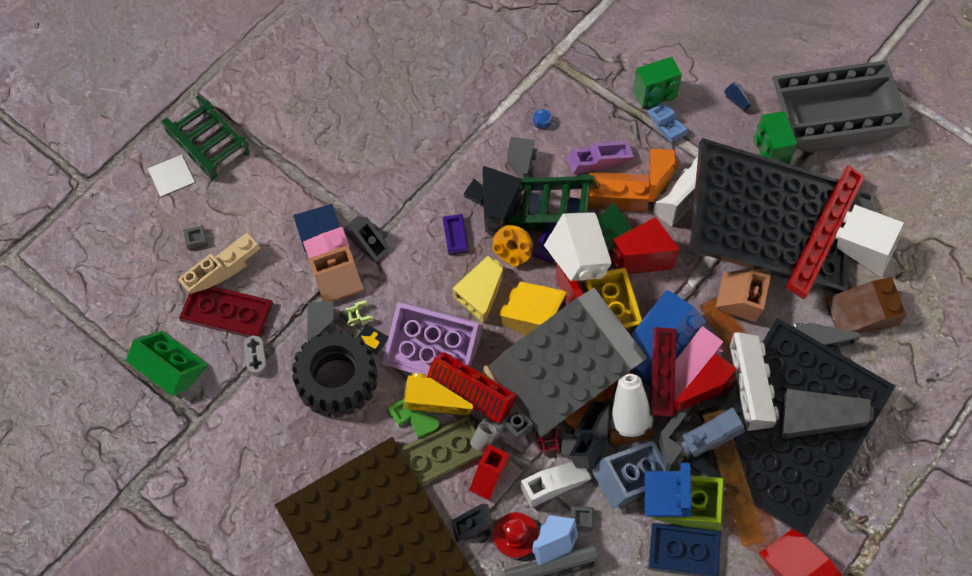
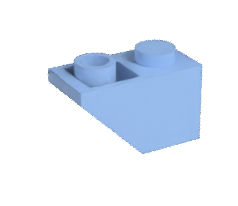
[532,515,578,565]

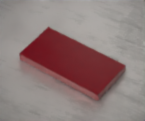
[179,286,273,338]

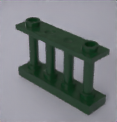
[161,95,250,181]
[510,174,600,231]

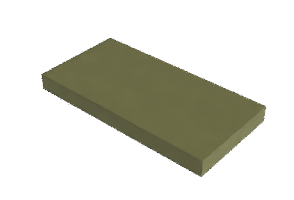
[400,416,485,486]

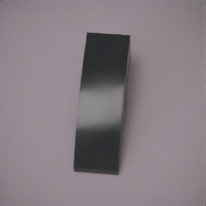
[569,401,612,469]

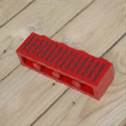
[426,352,518,423]

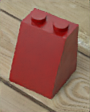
[610,217,680,274]

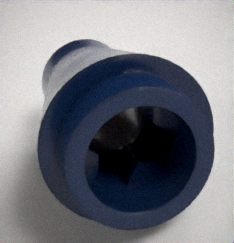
[724,82,752,111]

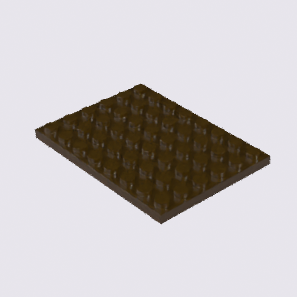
[275,436,476,576]

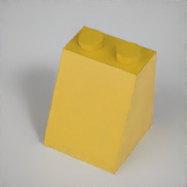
[500,282,567,335]

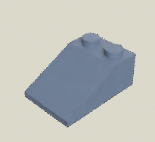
[591,441,665,509]

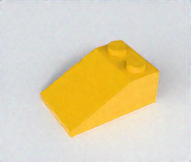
[403,373,473,416]

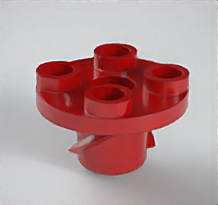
[493,512,539,560]

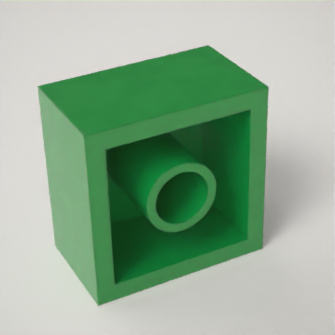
[633,56,682,109]
[753,111,797,164]

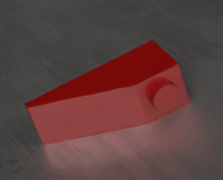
[674,354,737,412]

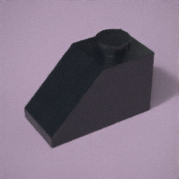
[343,216,390,262]

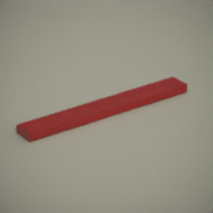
[785,165,865,299]

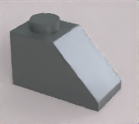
[307,301,339,343]

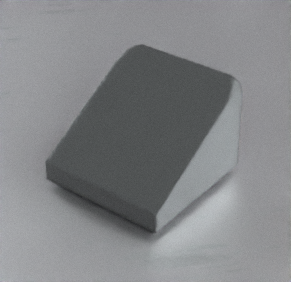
[850,190,876,212]

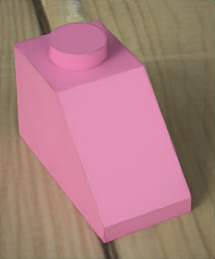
[303,227,349,258]

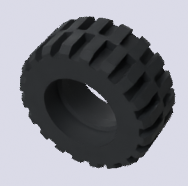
[292,330,378,417]

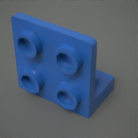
[645,463,692,517]

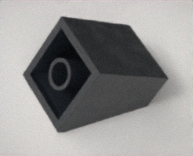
[482,166,522,237]

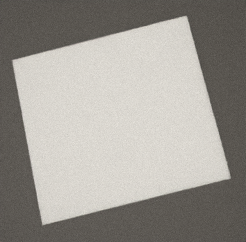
[148,155,194,197]

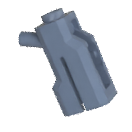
[681,408,745,458]

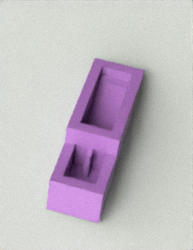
[567,141,634,175]

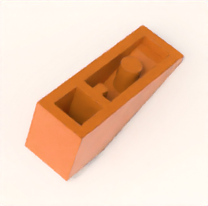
[648,148,678,202]

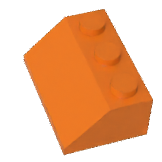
[588,172,649,212]

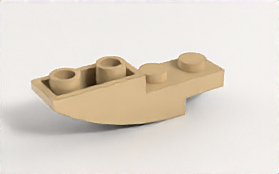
[178,232,261,294]

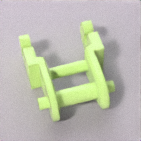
[343,300,374,326]

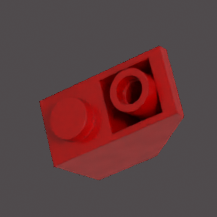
[469,444,509,501]

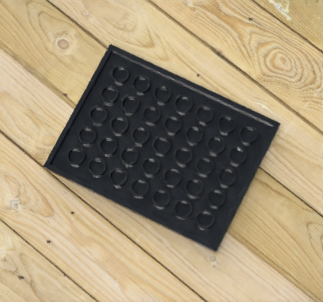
[689,138,850,293]
[687,318,896,537]

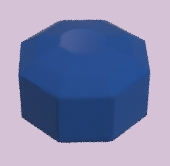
[533,109,552,129]

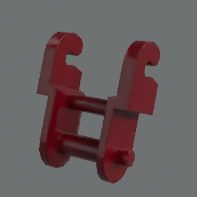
[535,426,561,456]

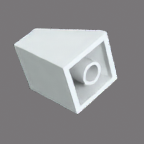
[835,205,904,277]
[544,213,611,281]

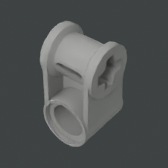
[470,416,506,452]

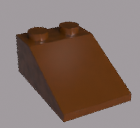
[825,277,907,333]

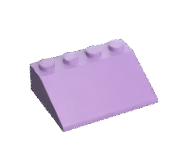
[382,302,484,377]

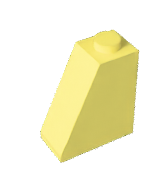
[453,256,503,323]

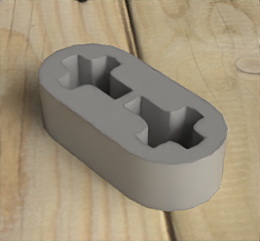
[244,336,267,376]

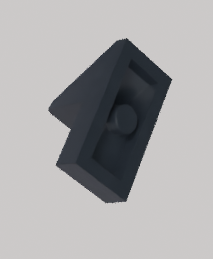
[452,504,493,542]

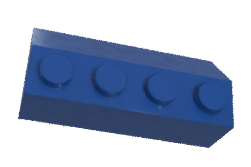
[630,290,706,385]

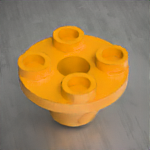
[492,225,533,267]

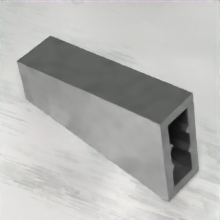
[781,389,874,439]

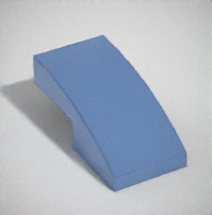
[648,102,688,143]

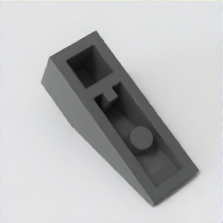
[792,323,861,349]

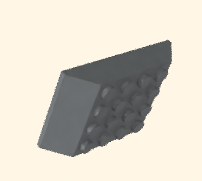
[772,60,911,152]
[489,288,647,437]

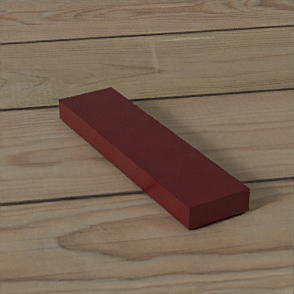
[650,327,676,418]

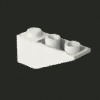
[521,462,591,508]

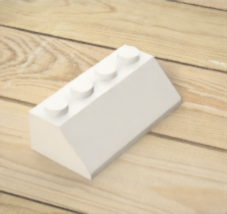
[653,156,698,227]
[730,332,779,431]

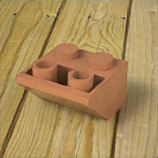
[308,245,364,302]
[715,269,771,322]

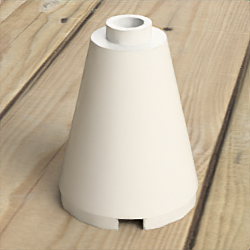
[610,374,654,437]

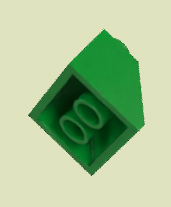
[125,330,208,396]

